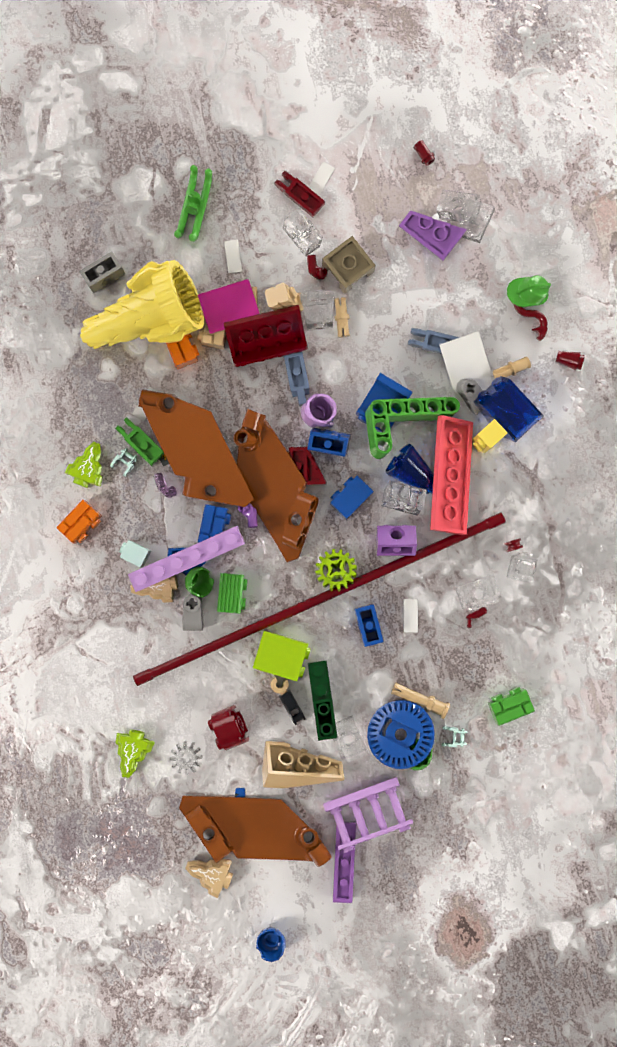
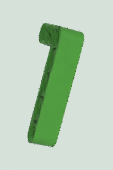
[365,397,460,459]

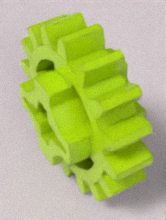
[315,549,357,591]

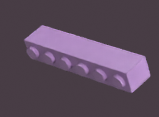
[128,526,245,592]

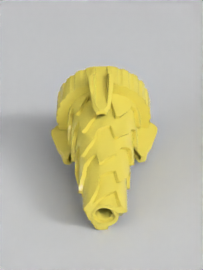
[80,260,204,349]

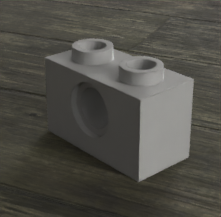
[79,251,125,293]

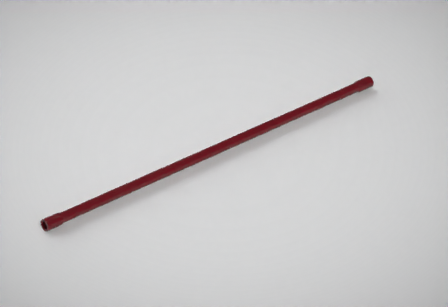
[133,512,506,686]

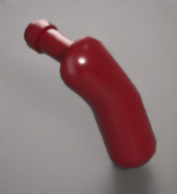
[465,607,487,628]

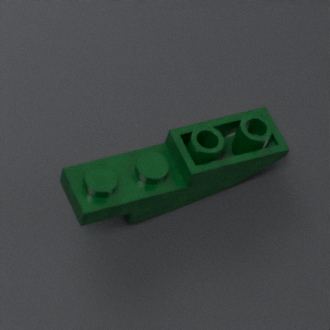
[308,660,338,741]

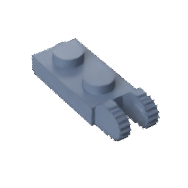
[408,328,460,354]

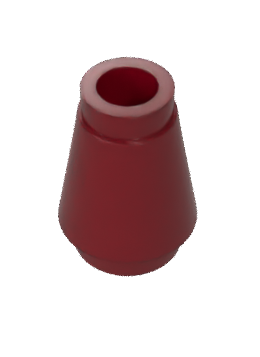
[555,351,585,371]

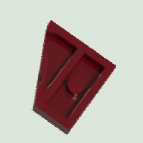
[289,447,327,485]

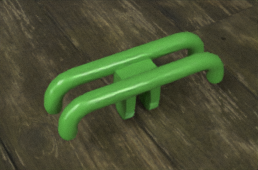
[174,165,212,242]

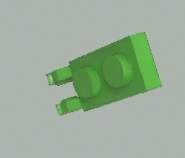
[115,417,164,466]

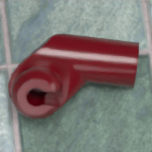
[307,255,328,280]

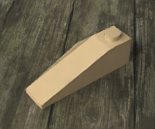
[262,741,345,788]

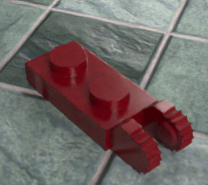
[274,171,325,218]

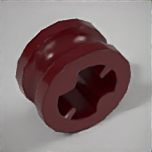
[504,538,523,552]

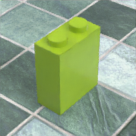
[253,630,311,682]

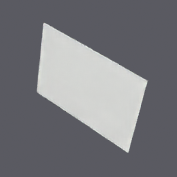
[439,331,496,402]

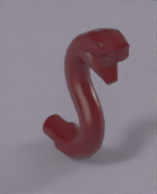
[513,304,548,341]

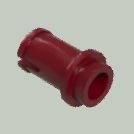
[413,140,435,166]

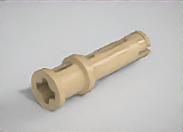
[391,682,450,719]

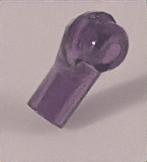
[153,473,177,498]

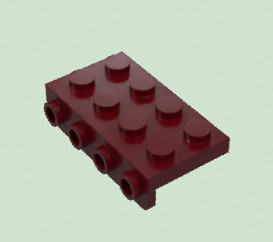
[223,305,308,367]

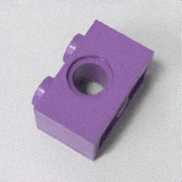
[376,525,417,556]

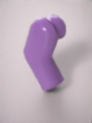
[238,504,258,528]

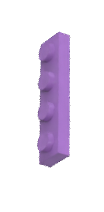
[333,822,356,903]

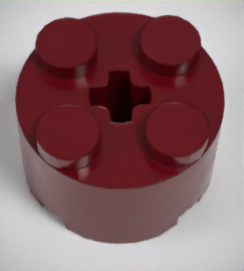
[208,705,249,751]

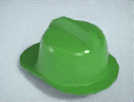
[507,275,551,307]

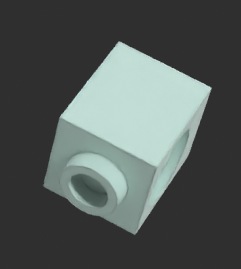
[119,540,151,568]

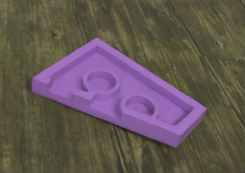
[399,210,467,261]

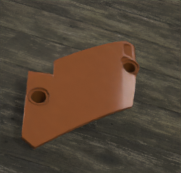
[138,389,254,507]
[234,409,319,562]
[179,796,332,867]

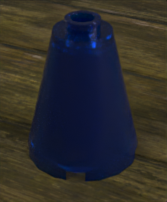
[386,444,434,495]

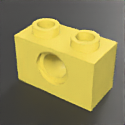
[472,419,507,453]

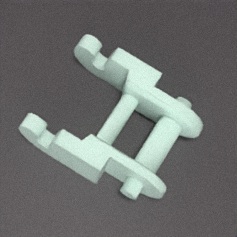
[110,448,137,477]
[442,727,468,748]

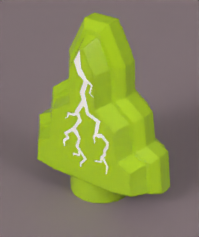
[64,441,103,488]
[115,729,155,778]

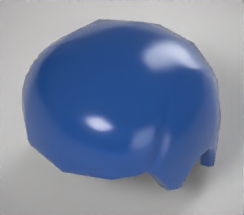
[256,927,286,962]

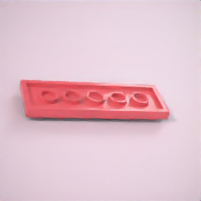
[430,415,473,535]

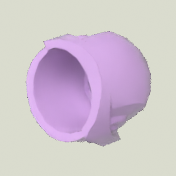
[301,394,337,428]

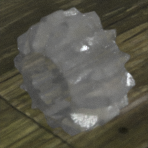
[170,740,203,775]

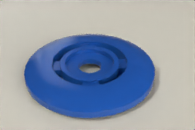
[367,700,435,769]

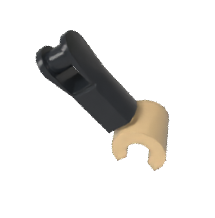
[270,676,306,726]

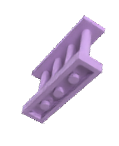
[323,777,413,853]

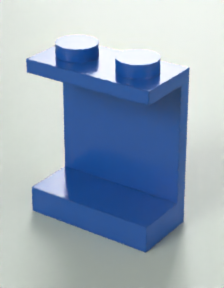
[356,373,413,432]

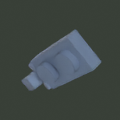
[284,352,310,407]

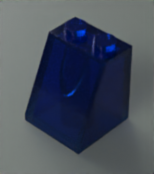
[473,376,544,442]

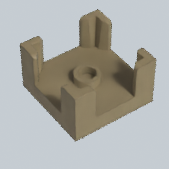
[322,236,376,294]

